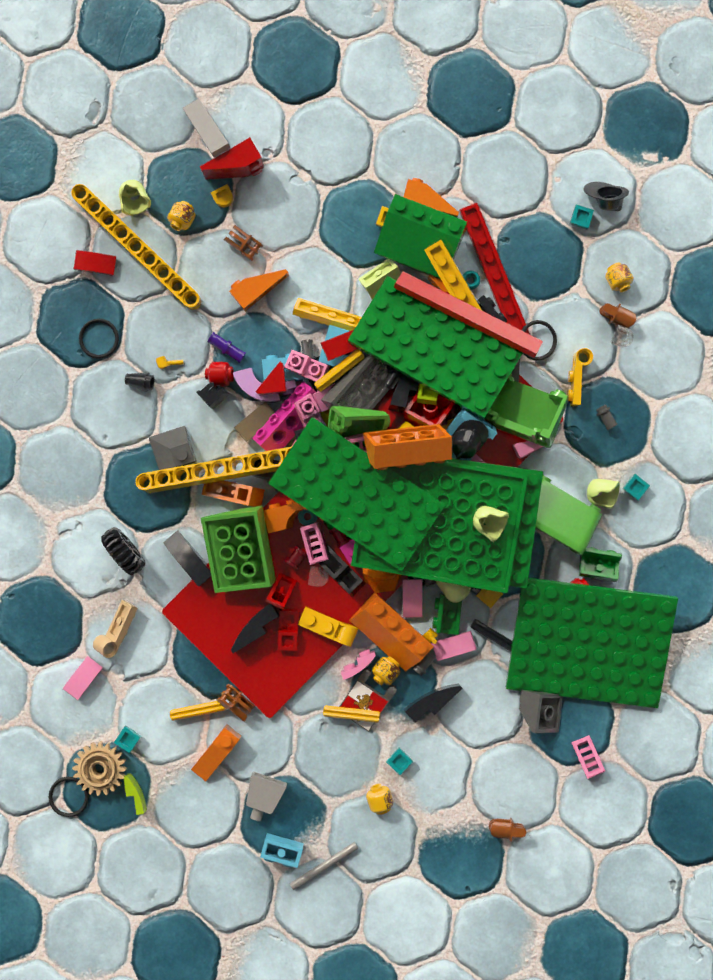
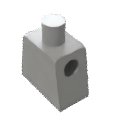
[246,771,287,821]

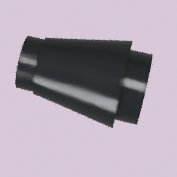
[125,373,155,392]

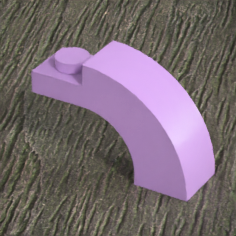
[233,368,297,403]

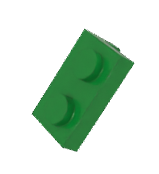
[579,547,622,582]
[432,594,462,635]

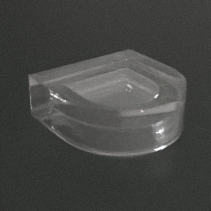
[611,325,633,347]
[308,566,329,587]

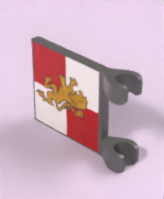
[339,668,397,732]

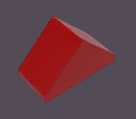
[255,361,287,395]
[266,573,297,609]

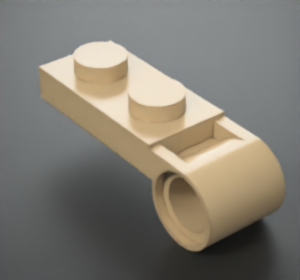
[93,600,138,658]

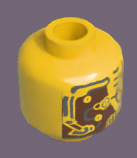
[167,201,196,231]
[605,262,634,292]
[372,656,400,685]
[366,784,394,815]

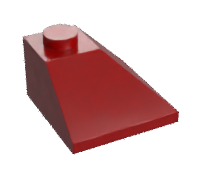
[404,390,455,427]

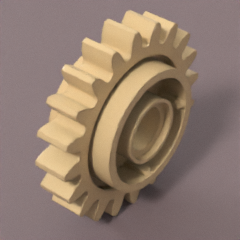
[72,741,127,796]

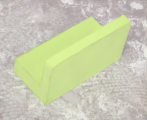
[359,259,401,300]

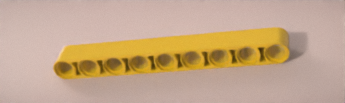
[71,184,202,310]
[135,447,292,493]

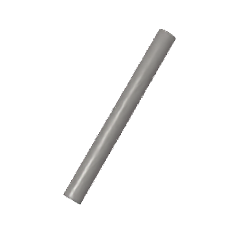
[290,842,358,890]

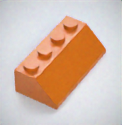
[363,424,452,470]
[349,592,434,671]

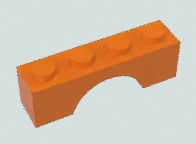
[263,500,323,533]

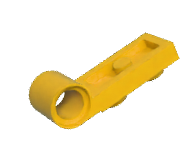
[567,348,593,406]
[298,607,358,647]

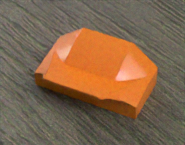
[363,568,402,593]

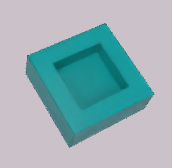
[569,204,594,230]
[622,474,650,501]
[114,725,141,753]
[386,747,413,775]

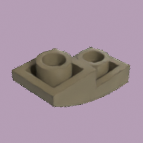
[234,401,275,442]

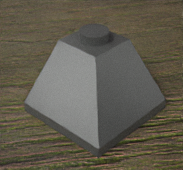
[149,426,197,470]
[519,690,563,733]

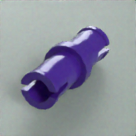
[207,332,246,363]

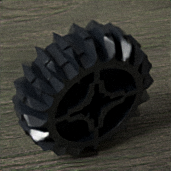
[101,527,145,576]

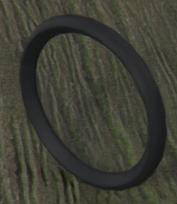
[79,319,119,359]
[522,320,557,361]
[48,776,89,817]

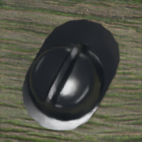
[583,182,629,212]
[451,420,488,459]

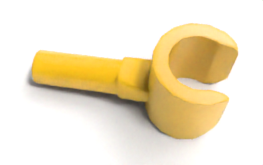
[156,356,184,369]
[423,627,438,644]

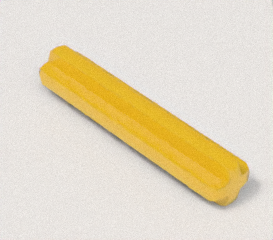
[314,349,365,392]
[170,701,225,721]
[323,705,380,723]

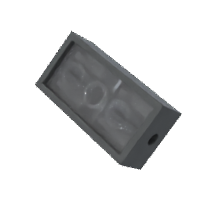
[321,351,393,410]

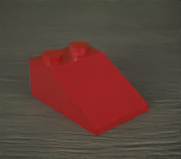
[200,137,264,180]

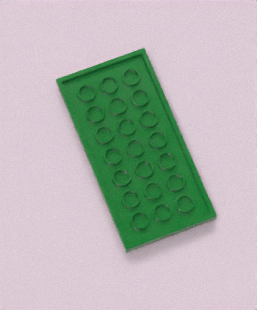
[348,276,523,420]
[268,417,445,572]

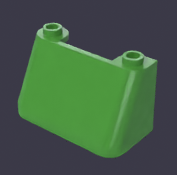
[484,373,569,448]
[328,406,390,448]
[536,475,602,555]

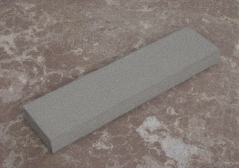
[183,98,230,157]

